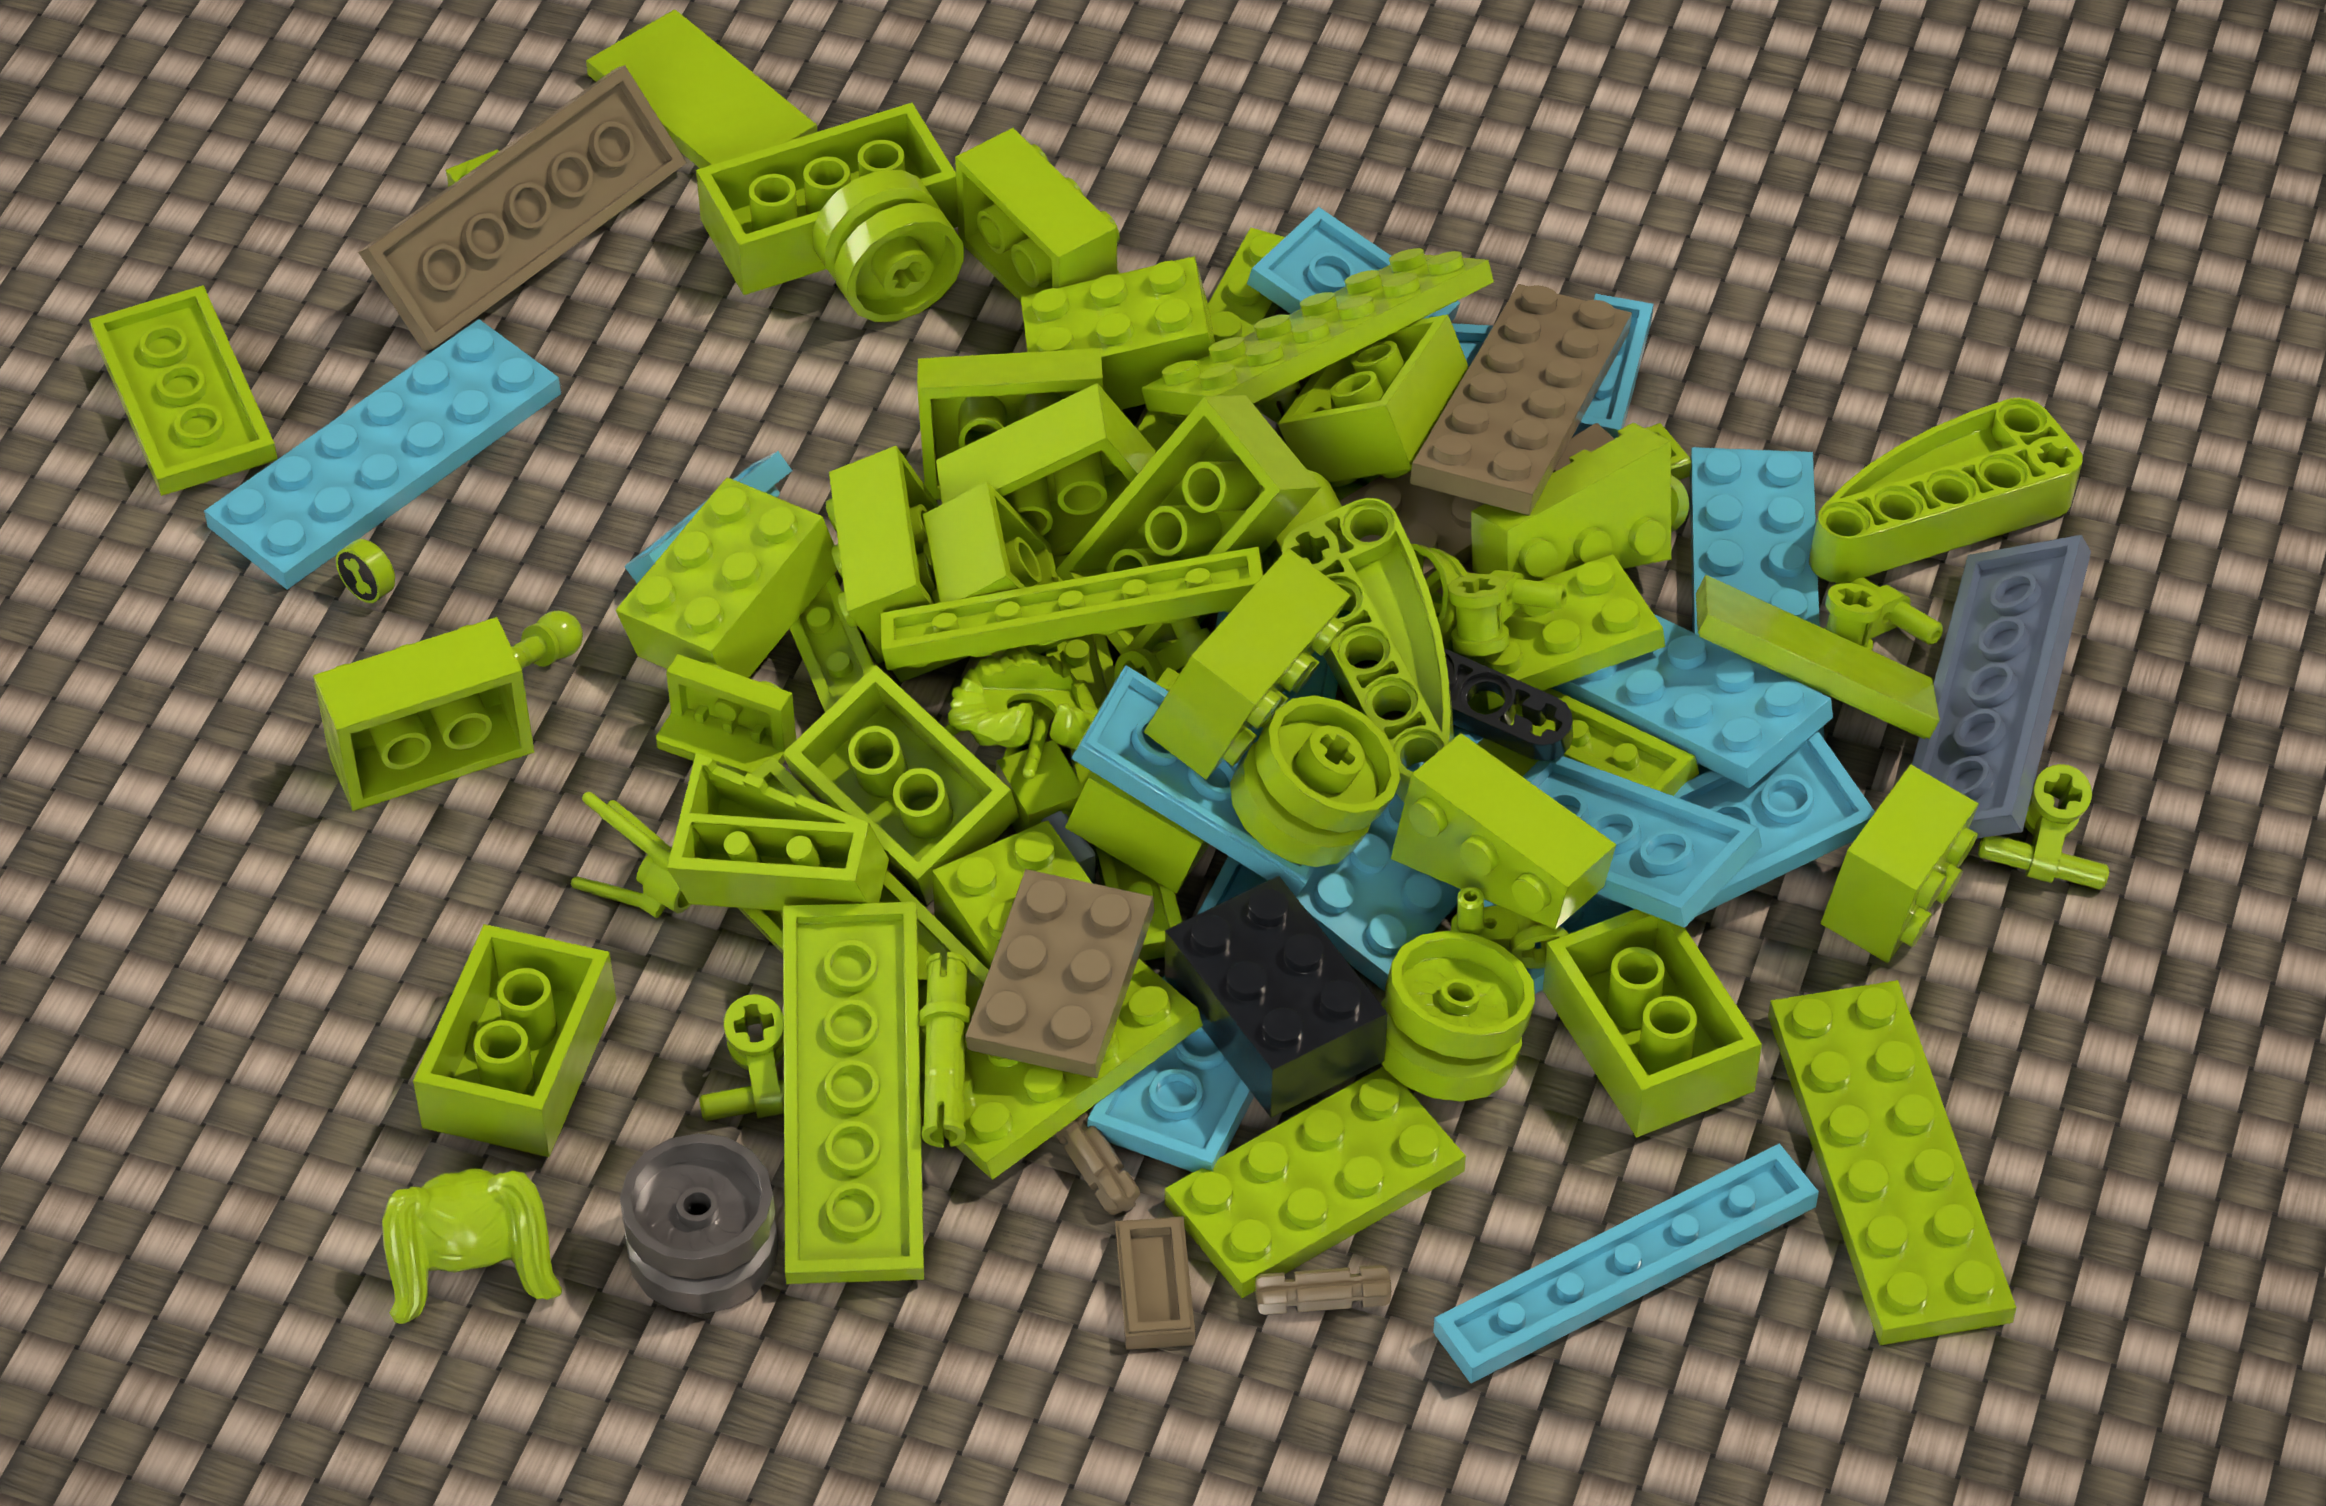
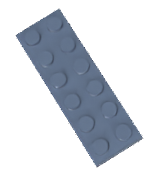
[1912,535,2091,838]

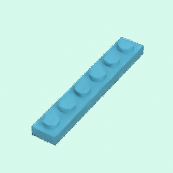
[1433,1143,1819,1383]

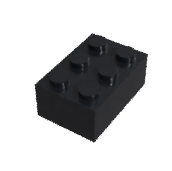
[1165,876,1388,1118]

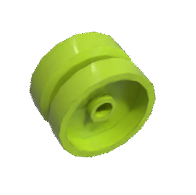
[812,170,964,322]
[1230,695,1401,867]
[1381,931,1535,1102]

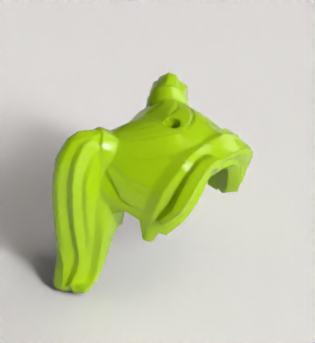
[382,1169,562,1324]

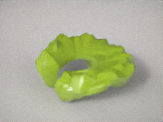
[948,646,1099,749]

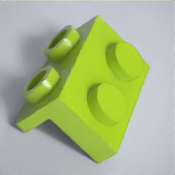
[656,654,796,776]

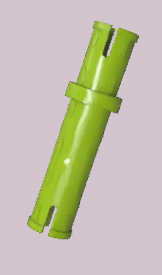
[919,952,973,1148]

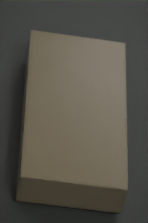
[1115,1217,1195,1350]

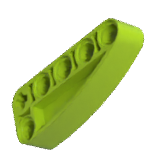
[1809,397,2083,583]
[1281,498,1454,802]

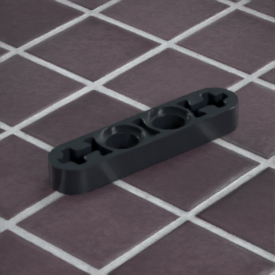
[1354,648,1573,761]

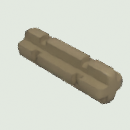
[1055,1111,1140,1215]
[1255,1265,1392,1315]

